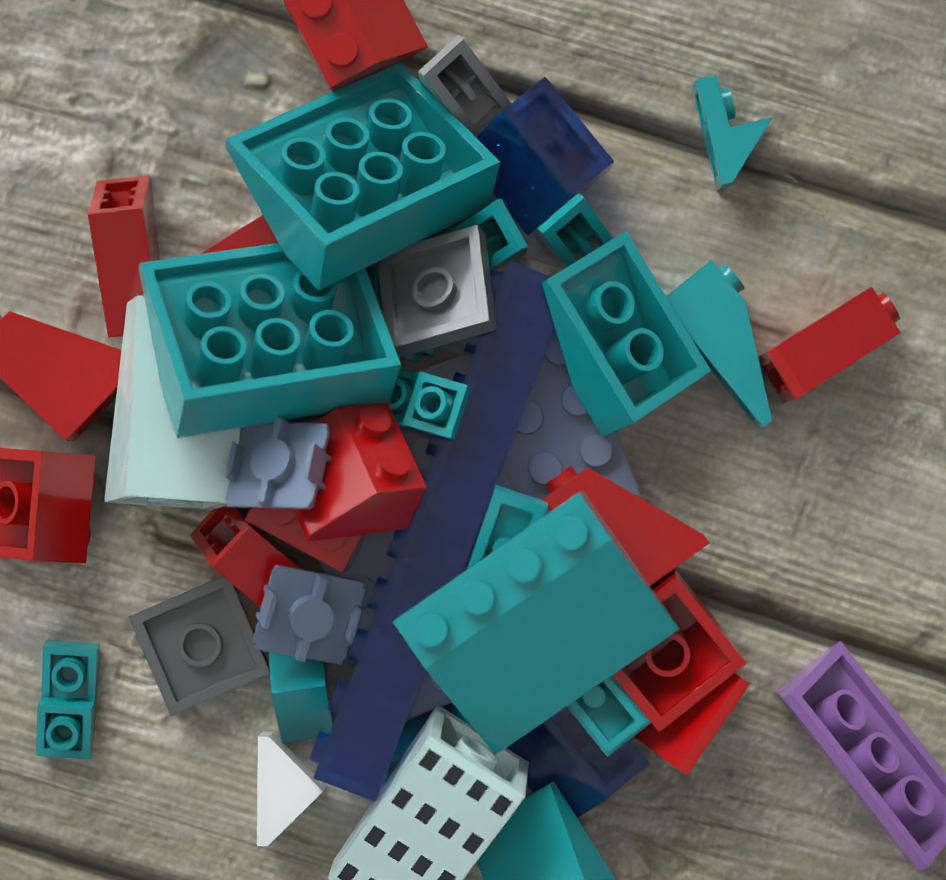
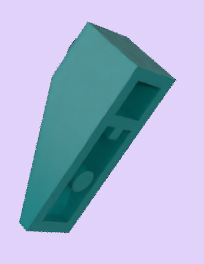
[666,260,773,429]

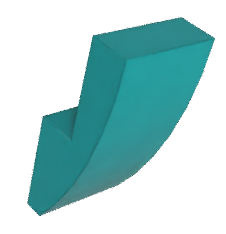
[388,368,472,440]
[36,640,100,759]

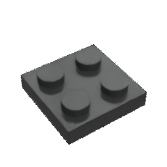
[378,225,497,358]
[129,576,270,716]

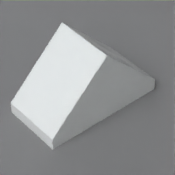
[257,732,326,846]

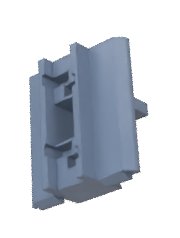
[225,418,331,509]
[252,565,366,664]

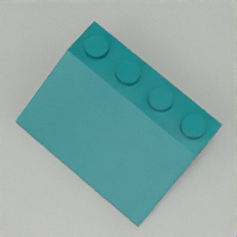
[225,62,500,290]
[139,243,401,438]
[393,490,679,755]

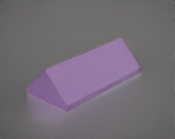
[775,641,946,872]

